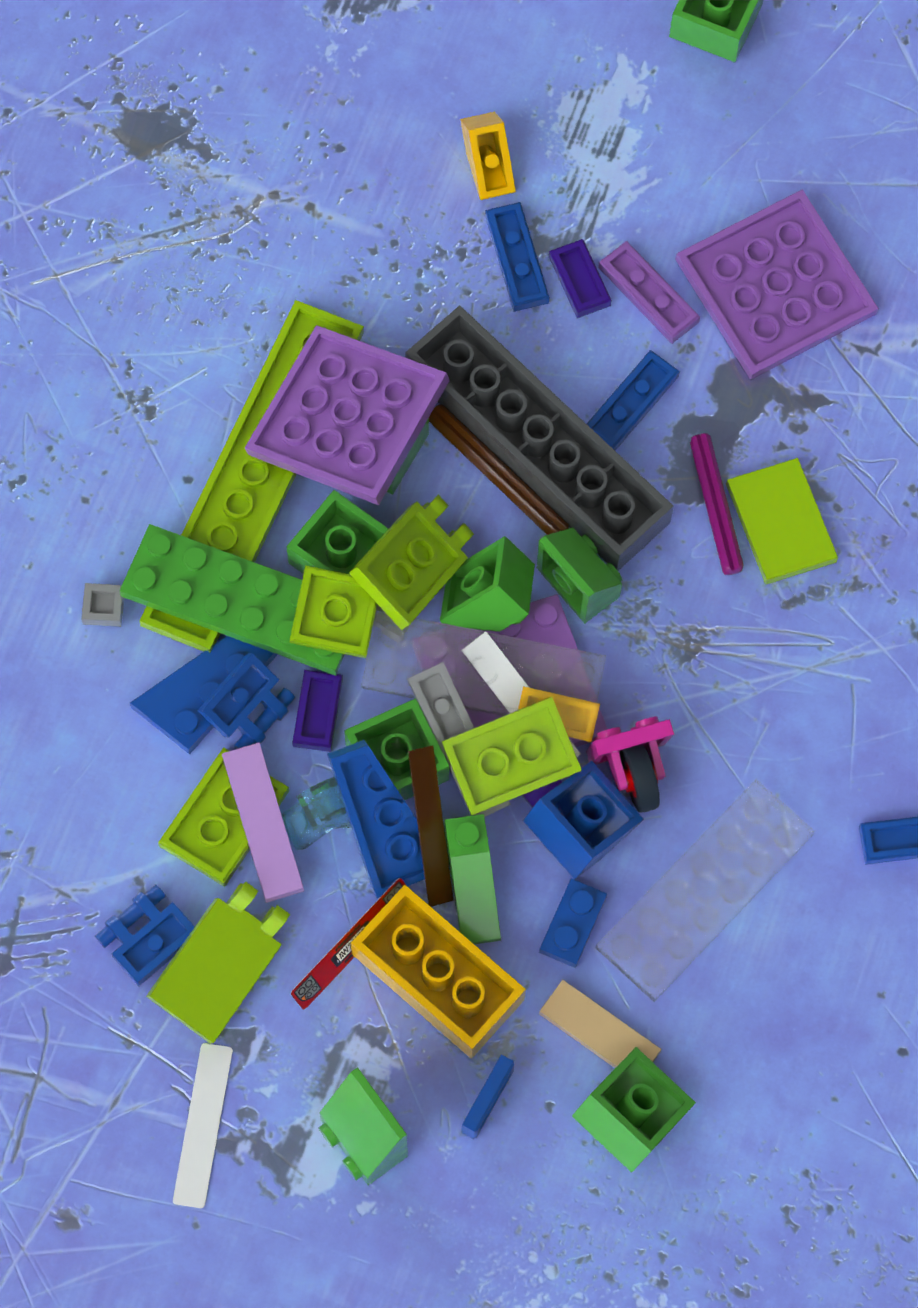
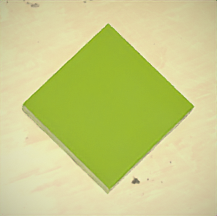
[290,565,377,658]

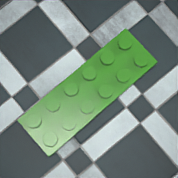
[119,524,345,676]

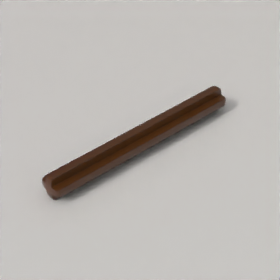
[429,404,569,535]

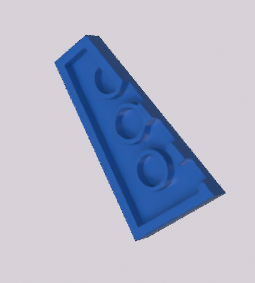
[130,636,278,754]
[327,740,450,898]

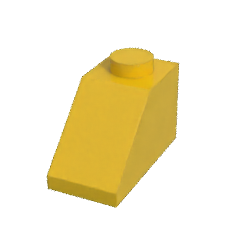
[460,111,516,200]

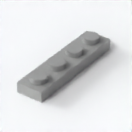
[407,662,511,817]

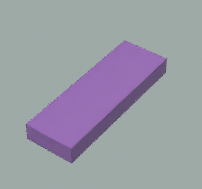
[598,241,700,344]

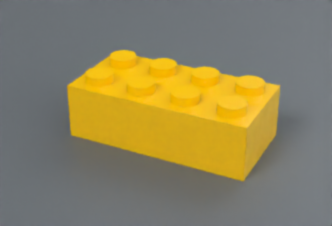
[351,885,526,1059]

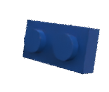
[539,878,607,968]

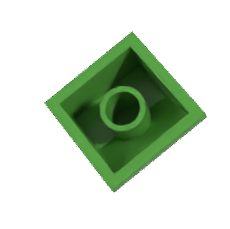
[536,528,622,624]
[440,536,535,632]
[572,1047,696,1173]

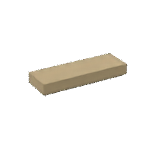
[539,980,661,1068]

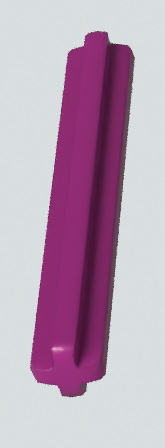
[690,433,744,575]

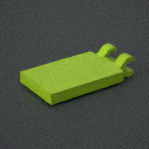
[349,494,474,630]
[146,882,290,1043]

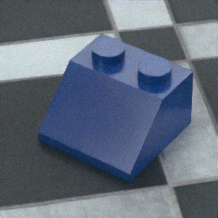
[523,761,644,879]

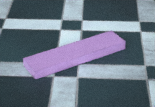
[222,743,304,903]

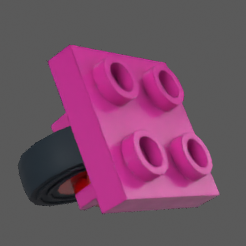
[586,716,674,812]

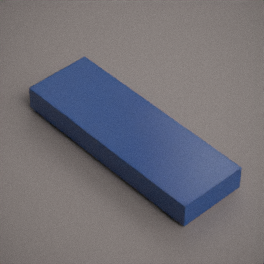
[485,202,550,312]
[587,350,680,450]

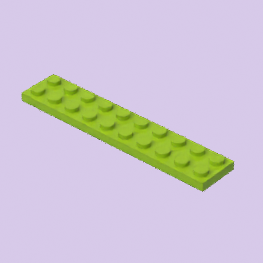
[139,300,364,652]

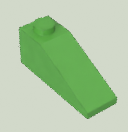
[444,814,501,944]

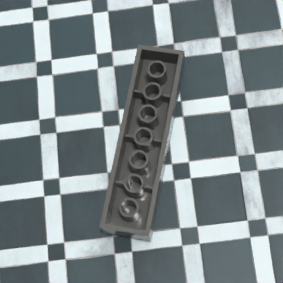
[405,305,674,571]

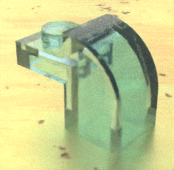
[281,777,351,850]

